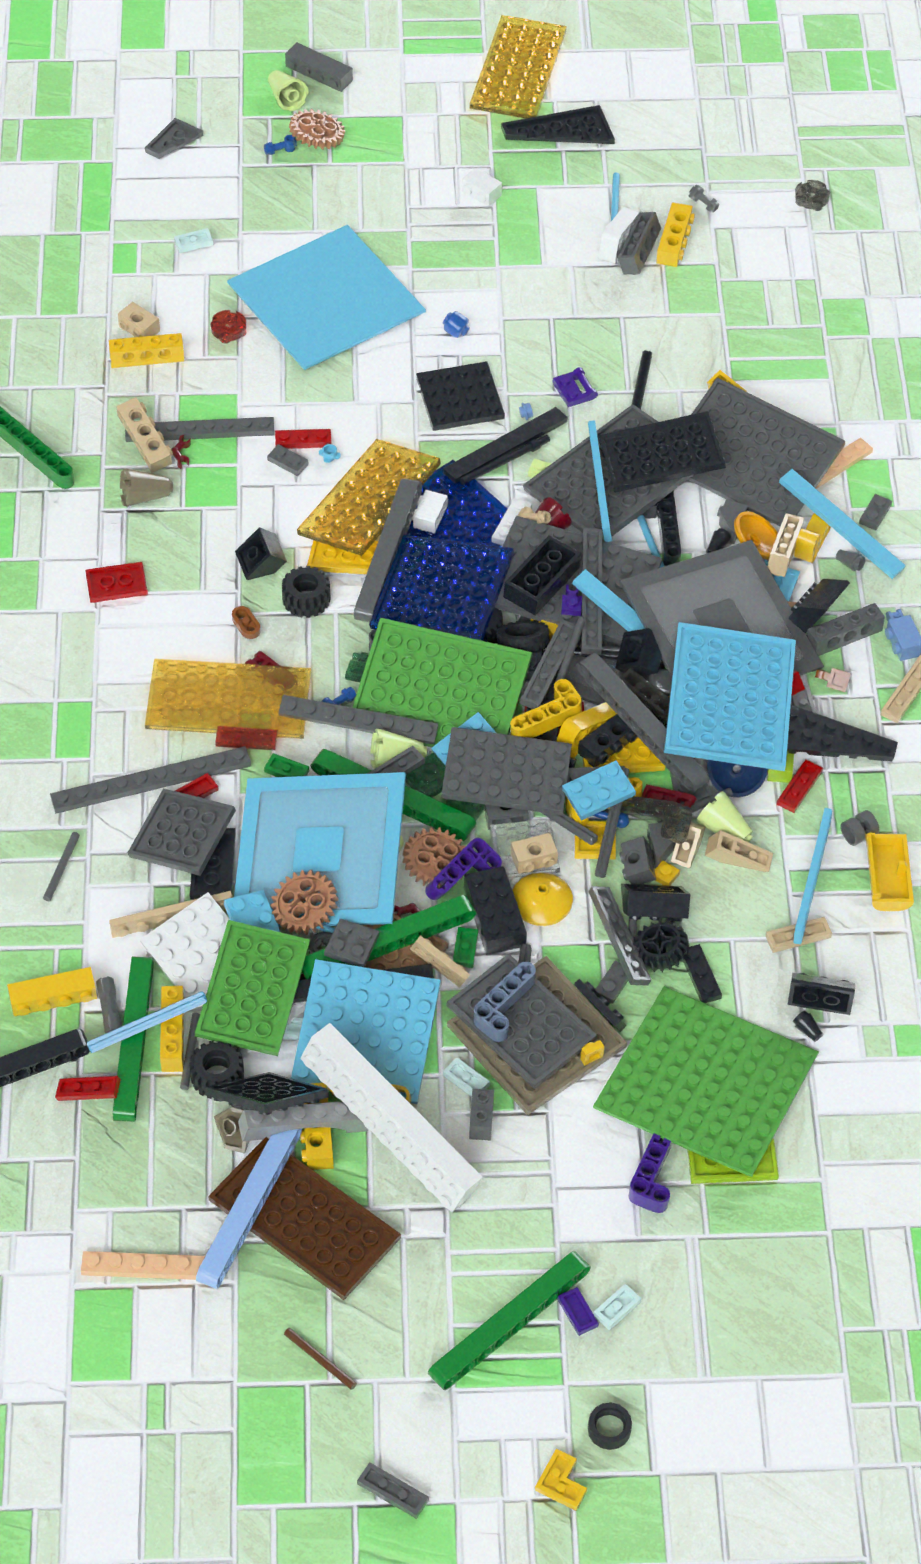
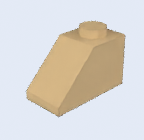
[670,821,706,868]

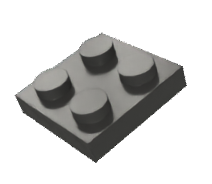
[324,919,379,967]

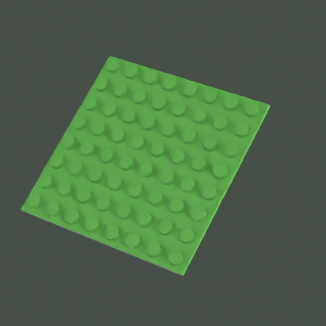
[593,986,819,1177]

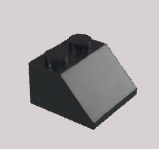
[235,527,287,580]
[615,628,662,677]

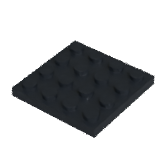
[416,361,505,431]
[205,1072,329,1115]

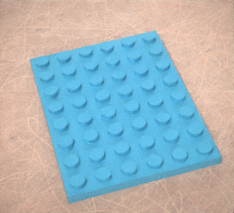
[664,622,796,771]

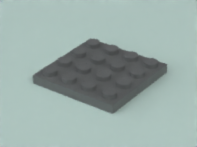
[127,788,236,876]

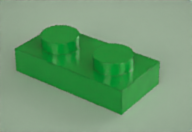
[264,753,309,777]
[453,927,478,968]

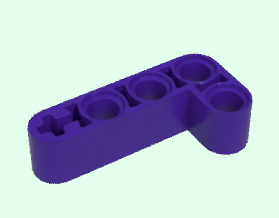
[425,838,502,900]
[628,1133,672,1213]

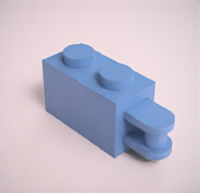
[885,609,921,661]

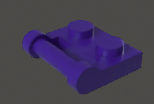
[553,367,598,408]

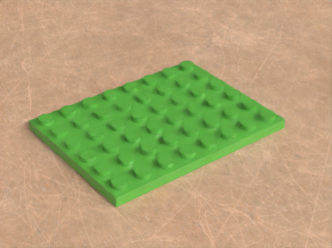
[352,618,533,748]

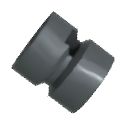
[841,810,879,846]

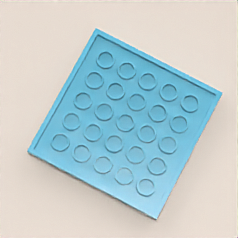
[291,959,441,1104]

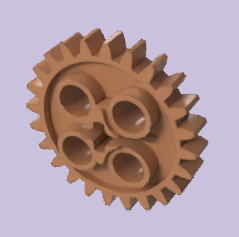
[289,109,345,150]
[402,827,466,889]
[271,870,339,935]

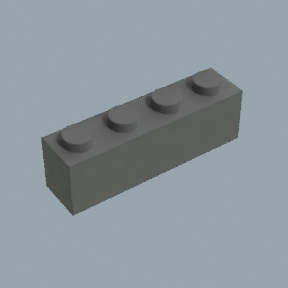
[285,42,353,92]

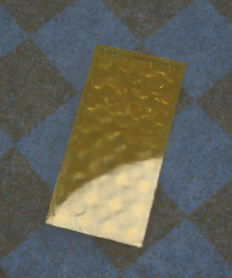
[470,15,567,118]
[297,439,441,556]
[145,659,311,739]

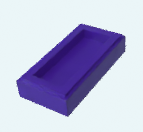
[557,1287,599,1336]

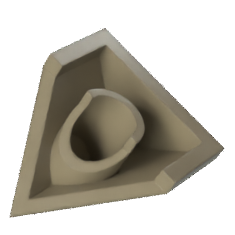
[214,1106,250,1154]

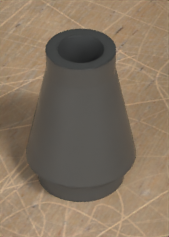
[836,549,865,571]

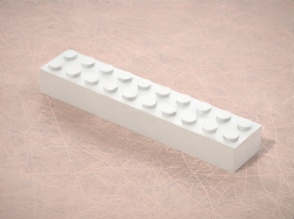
[300,1023,483,1212]

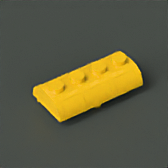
[865,832,914,911]

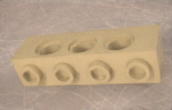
[116,397,173,473]
[767,513,804,577]

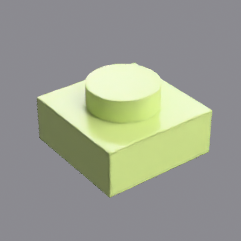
[528,459,552,478]

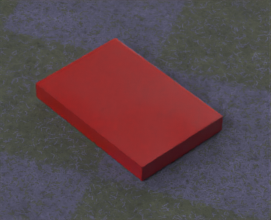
[85,562,148,603]

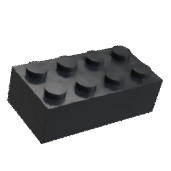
[503,535,581,616]
[464,866,527,955]

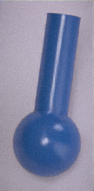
[592,811,629,828]

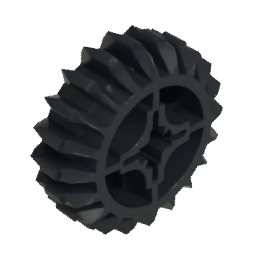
[633,920,690,973]

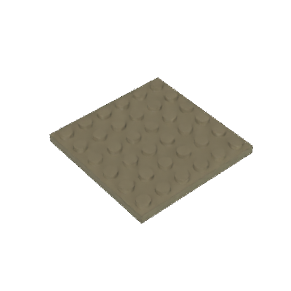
[447,956,627,1115]

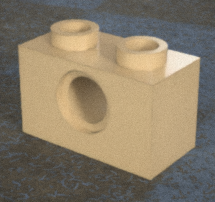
[118,302,160,337]
[511,833,558,874]

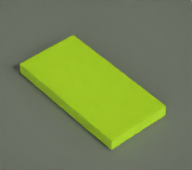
[687,1138,779,1184]

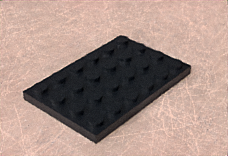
[599,411,726,493]

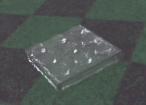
[490,818,560,879]

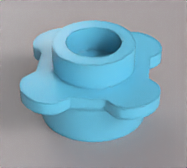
[319,444,341,463]

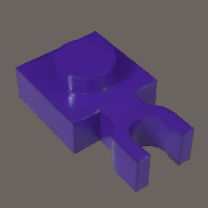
[561,585,582,616]

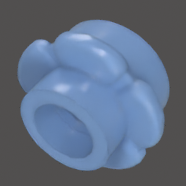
[519,403,533,420]

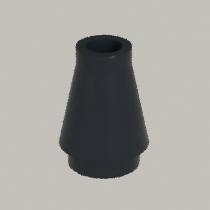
[706,528,731,553]
[793,1010,824,1042]

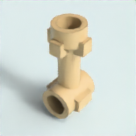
[517,507,551,524]

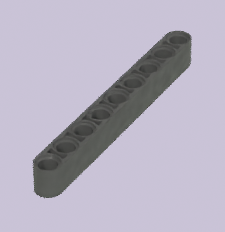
[354,478,422,623]
[577,653,709,793]

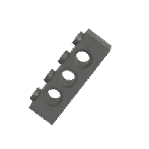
[618,212,661,275]
[807,603,885,656]

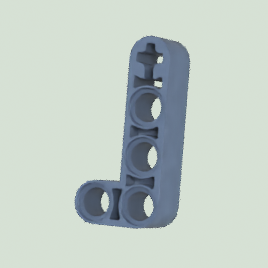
[473,962,536,1042]

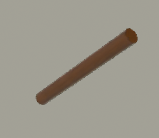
[284,1327,357,1390]

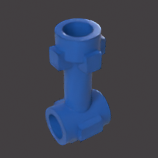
[264,135,297,155]
[321,687,356,705]

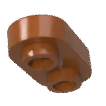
[231,606,261,639]

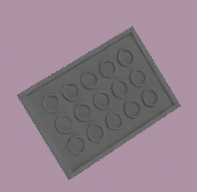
[441,727,572,815]
[447,954,597,1089]

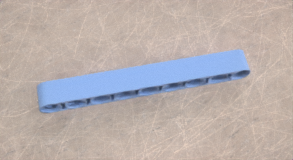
[196,1128,302,1289]

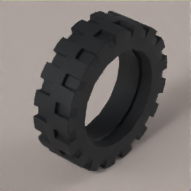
[496,620,550,652]

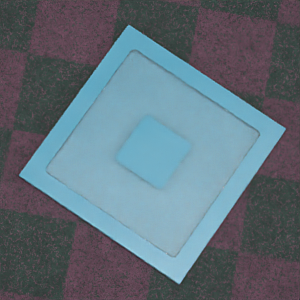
[234,772,406,927]

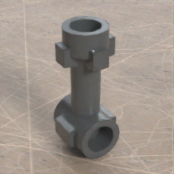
[688,184,720,212]

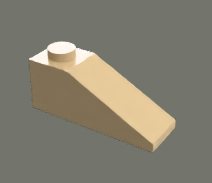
[705,830,773,872]

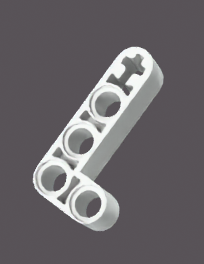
[598,207,639,264]

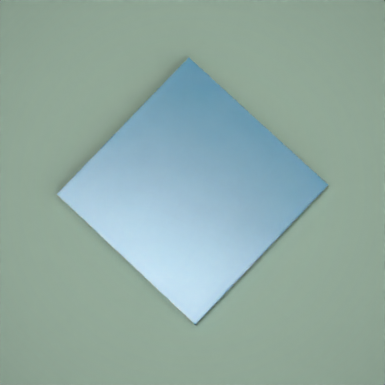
[227,225,426,370]

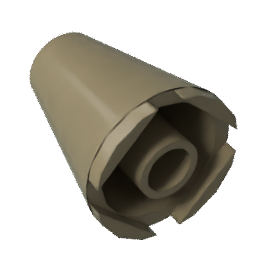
[120,469,173,506]

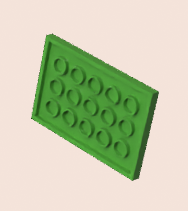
[195,920,310,1057]

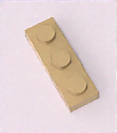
[765,917,832,953]
[410,936,470,988]

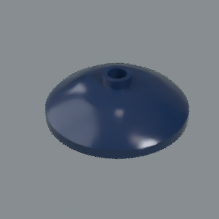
[707,760,768,798]

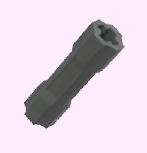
[96,976,122,1034]

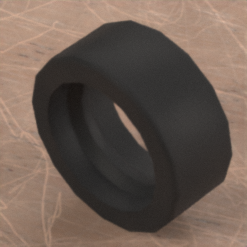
[588,1402,632,1450]

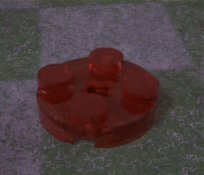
[210,310,247,343]

